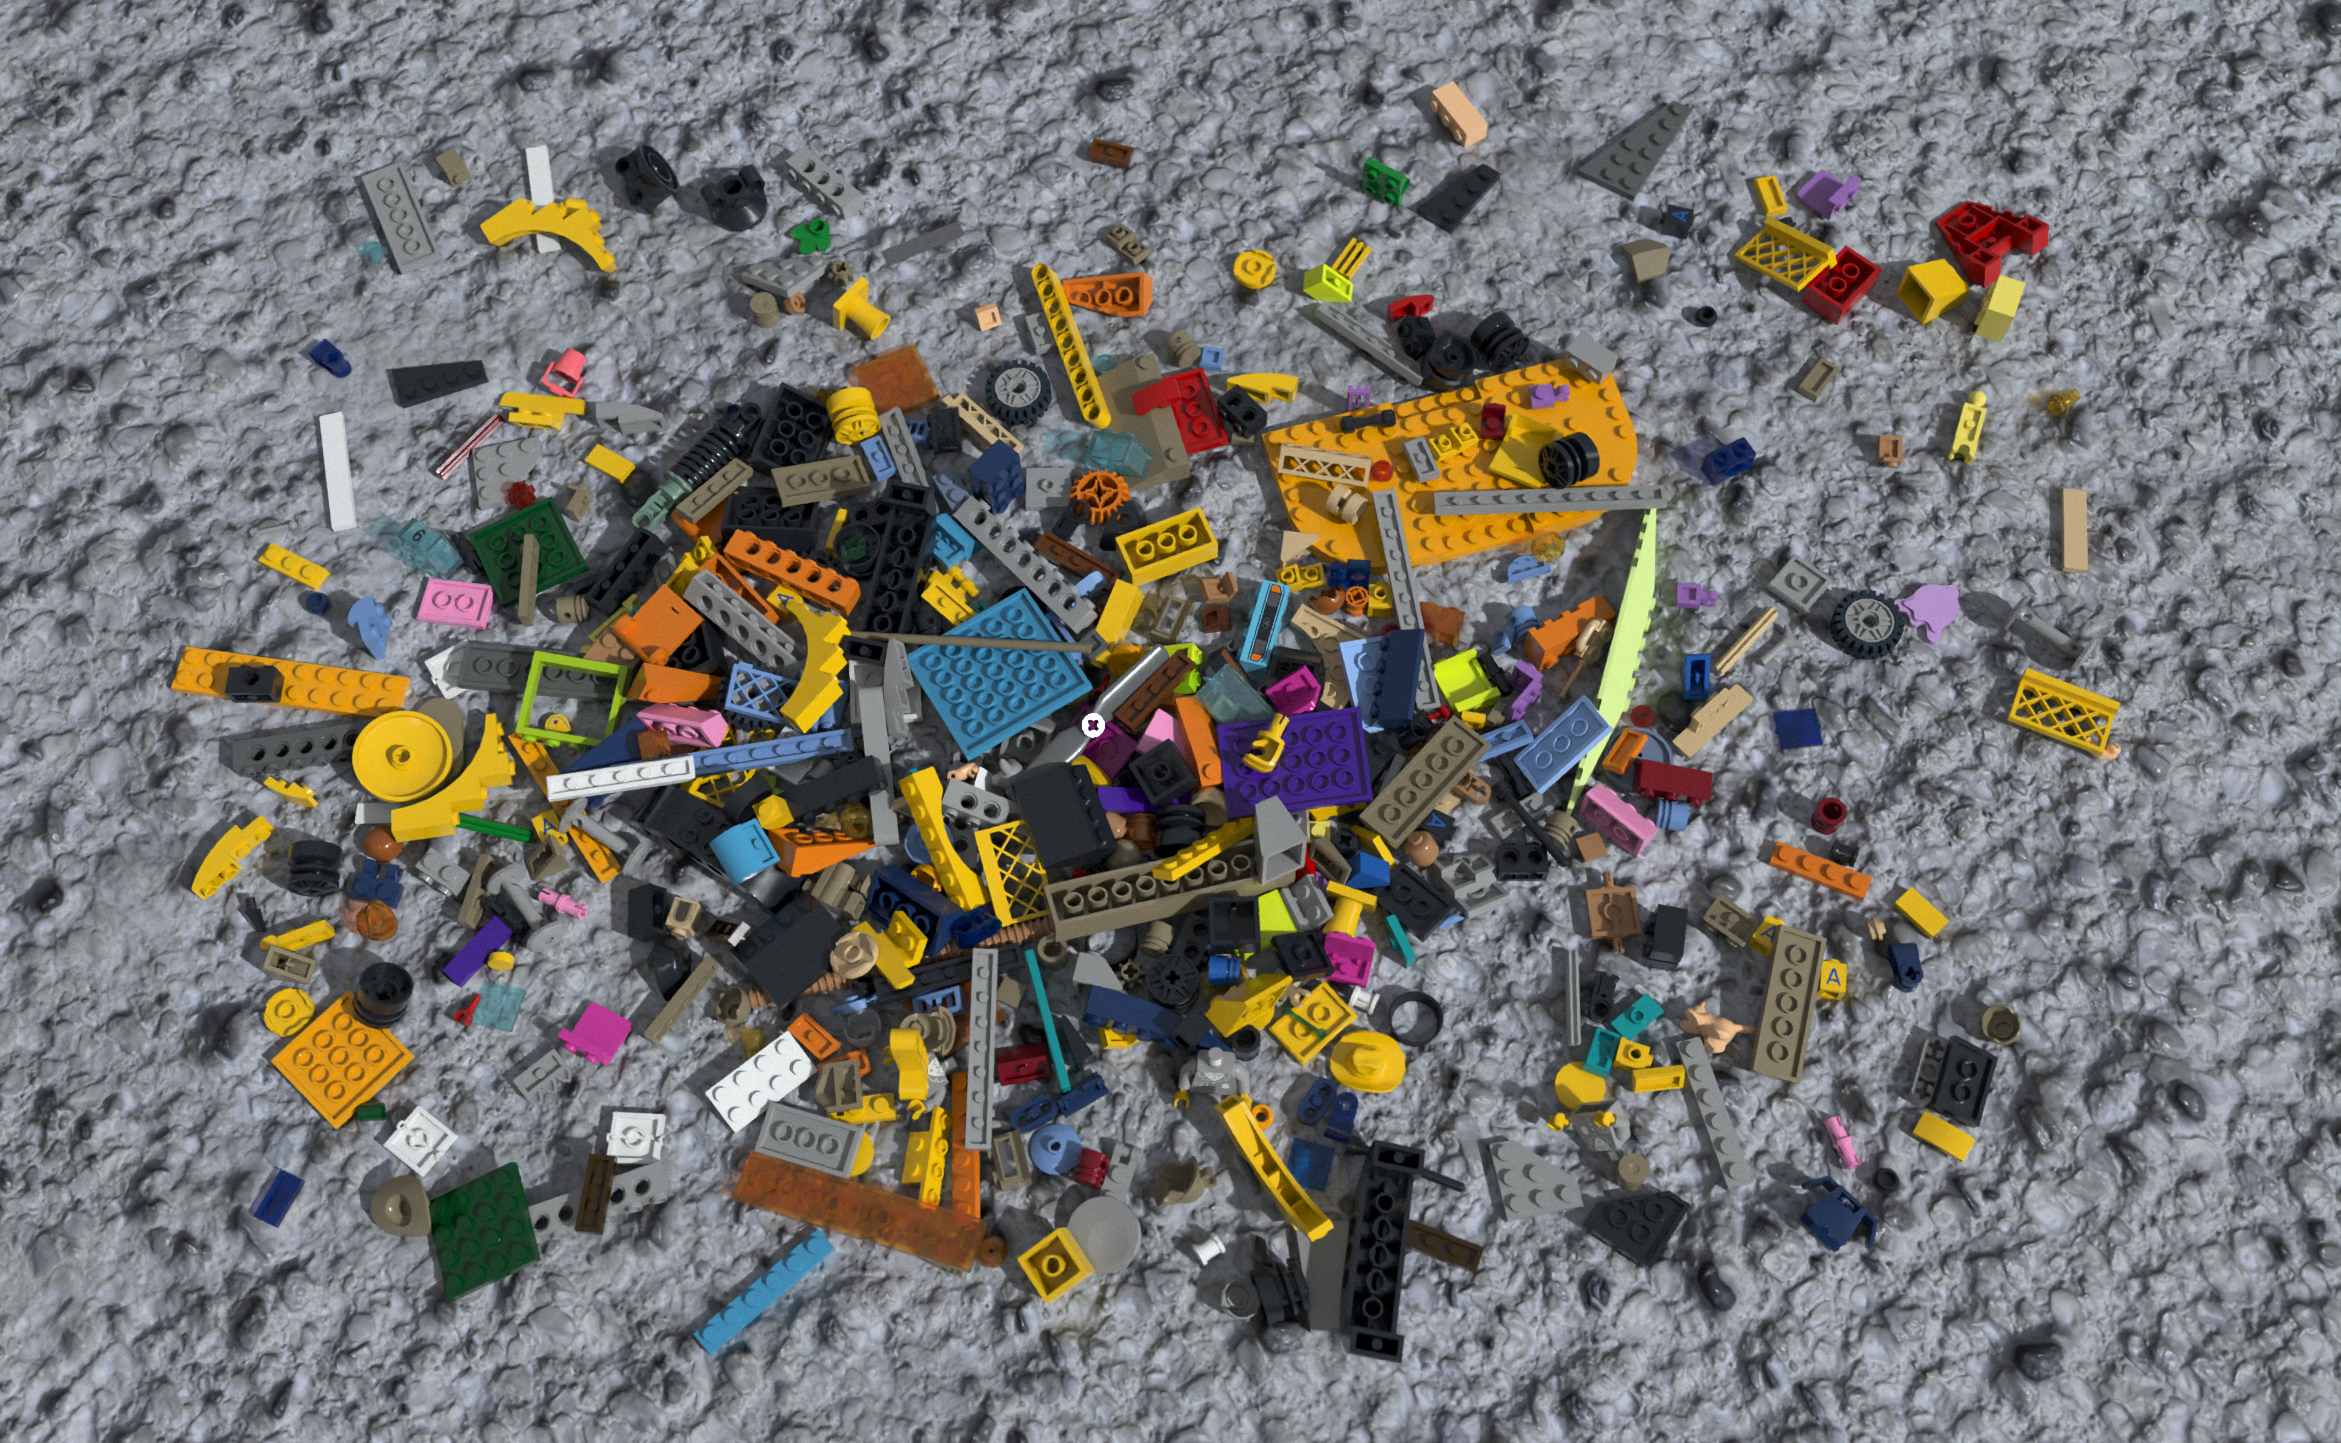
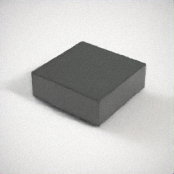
[1077,628,1110,662]

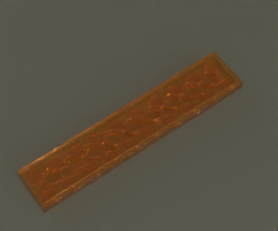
[731,1150,988,1273]

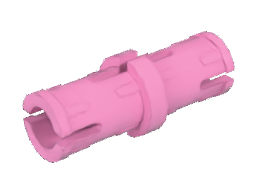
[538,887,588,920]
[1823,1116,1861,1171]

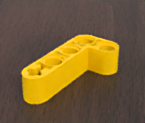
[890,1028,929,1100]

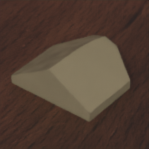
[1621,239,1670,283]
[815,1059,863,1113]

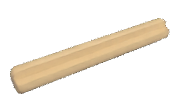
[1713,607,1778,676]

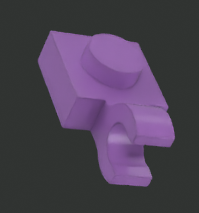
[1528,384,1570,410]
[1676,582,1718,609]

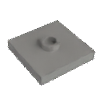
[1026,467,1072,511]
[1766,553,1833,615]

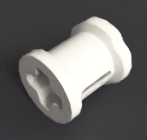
[1348,985,1380,1015]
[1191,1232,1226,1266]

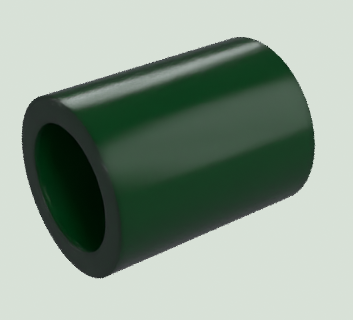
[357,1102,386,1122]

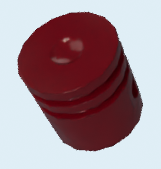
[1811,797,1847,835]
[1071,1148,1110,1189]

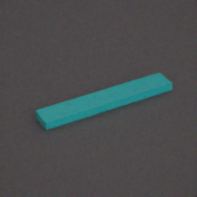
[1024,949,1072,1096]

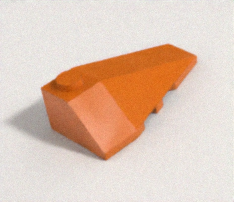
[1063,272,1153,318]
[627,662,723,703]
[1174,695,1224,792]
[768,828,875,877]

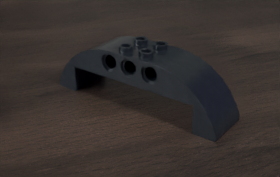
[842,479,937,667]
[628,784,807,917]
[1340,1140,1426,1364]

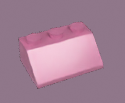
[637,703,728,749]
[1579,784,1658,858]

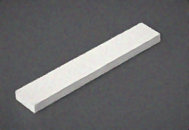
[526,145,561,253]
[319,412,357,532]
[546,755,696,802]

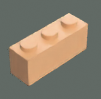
[1430,81,1488,148]

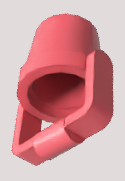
[542,348,586,398]

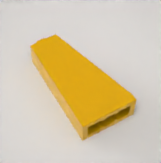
[1085,579,1145,669]

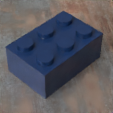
[968,439,1024,514]

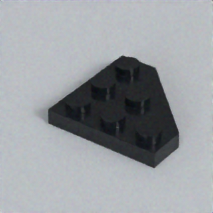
[1582,1190,1691,1271]

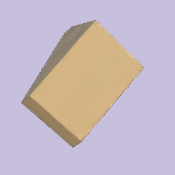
[1280,531,1319,568]

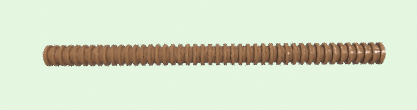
[747,916,1053,1010]

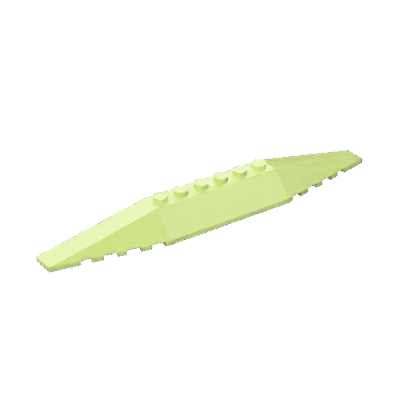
[1565,508,1656,815]

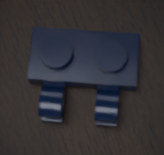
[348,859,405,910]

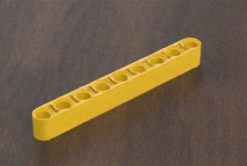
[1031,263,1111,429]

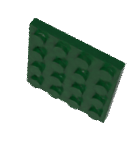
[468,496,589,609]
[429,1162,541,1301]

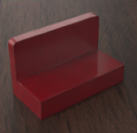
[996,1041,1051,1086]

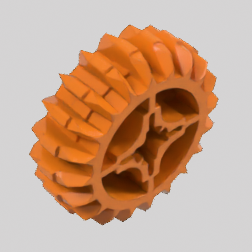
[1069,467,1130,527]

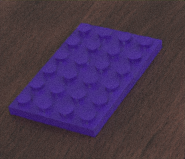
[1217,706,1373,820]

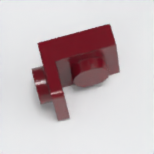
[1480,403,1506,440]

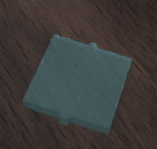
[472,982,526,1032]

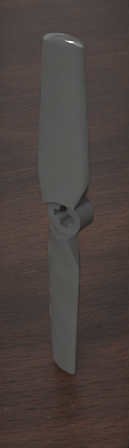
[1005,644,1170,802]

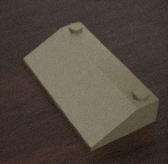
[1097,353,1190,492]

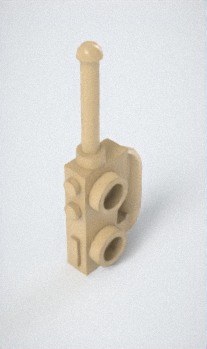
[1558,617,1614,699]

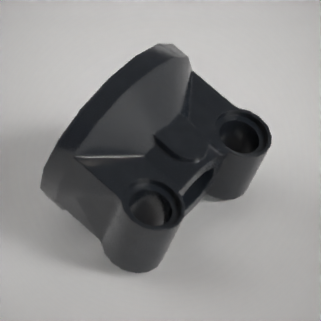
[615,142,680,214]
[700,165,768,232]

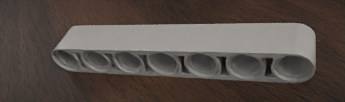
[858,685,900,847]

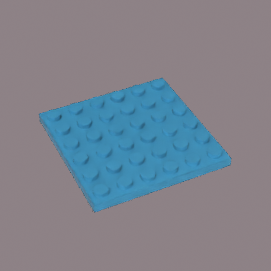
[907,588,1093,761]

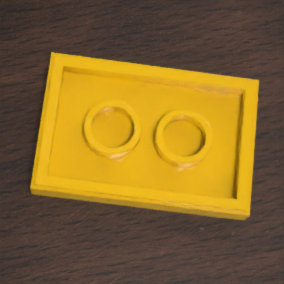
[1269,980,1358,1067]

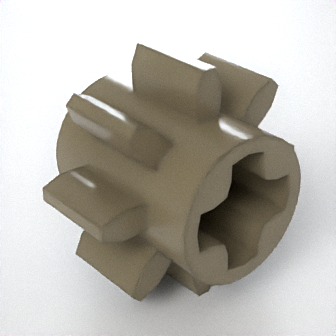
[828,260,856,287]
[1115,959,1147,992]

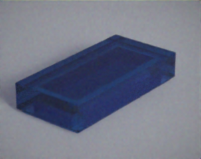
[253,1170,305,1228]

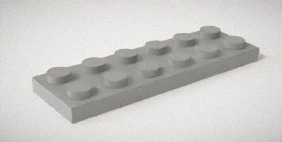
[361,161,443,275]

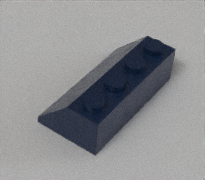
[1369,629,1425,732]
[557,716,665,811]
[863,864,964,958]

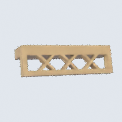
[942,392,1024,453]
[1277,442,1373,487]

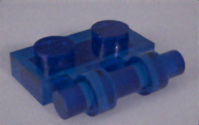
[1327,559,1371,590]

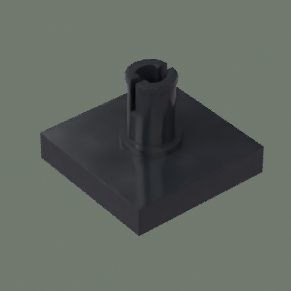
[1270,929,1335,983]

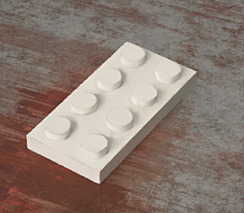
[705,1030,818,1133]

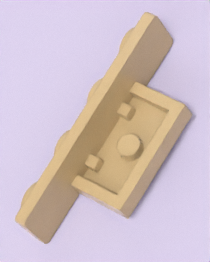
[1672,684,1753,758]

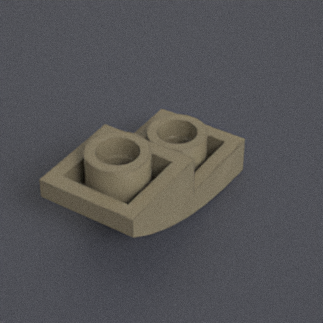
[1105,223,1151,266]

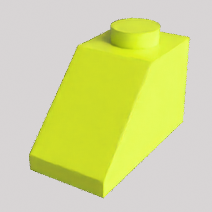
[1303,263,1353,303]

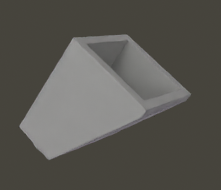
[1253,795,1307,886]

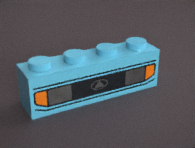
[1236,580,1290,677]

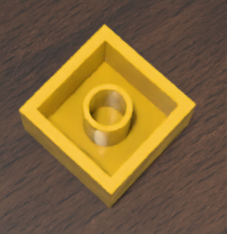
[1017,1227,1095,1303]

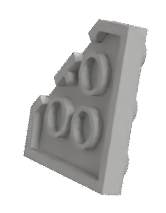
[741,255,833,298]
[472,436,543,511]
[1488,1140,1584,1222]

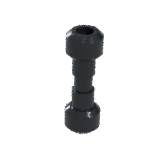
[1340,409,1396,434]

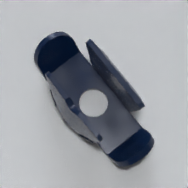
[1799,1175,1878,1252]

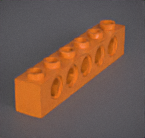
[723,529,861,617]

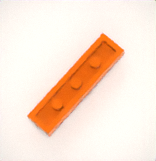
[1768,841,1872,902]

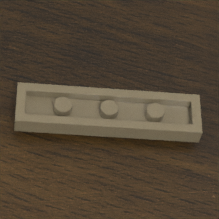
[675,458,753,525]
[515,534,540,627]
[643,955,720,1046]

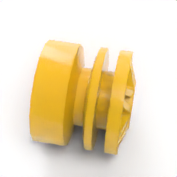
[826,387,881,445]

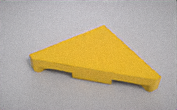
[1350,825,1398,872]

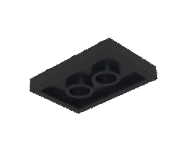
[1369,862,1457,943]
[1930,1035,1998,1128]

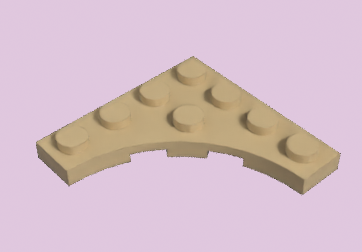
[1290,603,1367,710]

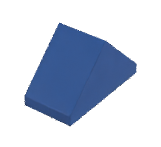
[1680,653,1710,700]
[1341,851,1390,889]

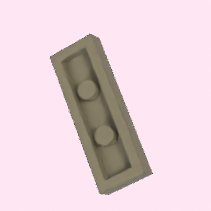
[457,854,501,931]

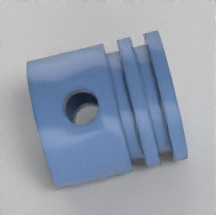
[1506,606,1540,644]
[1654,799,1689,832]

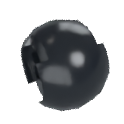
[1330,828,1360,859]

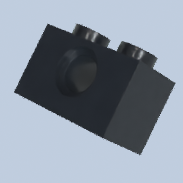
[225,665,285,703]

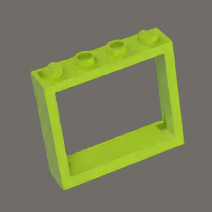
[515,650,633,752]

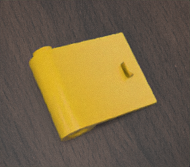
[1488,412,1566,489]

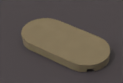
[417,698,466,786]

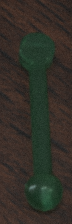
[1281,1005,1327,1040]

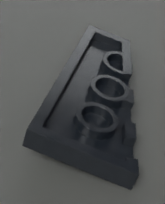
[1416,163,1501,234]
[391,360,489,409]

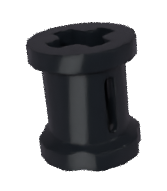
[1828,839,1860,868]

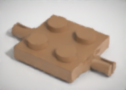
[1584,872,1642,954]

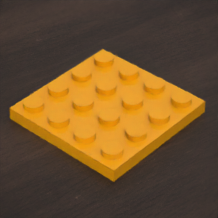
[271,990,415,1129]

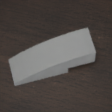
[596,402,668,435]

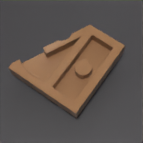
[582,626,643,672]

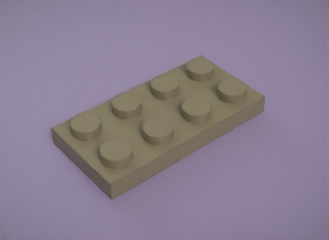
[771,455,871,507]

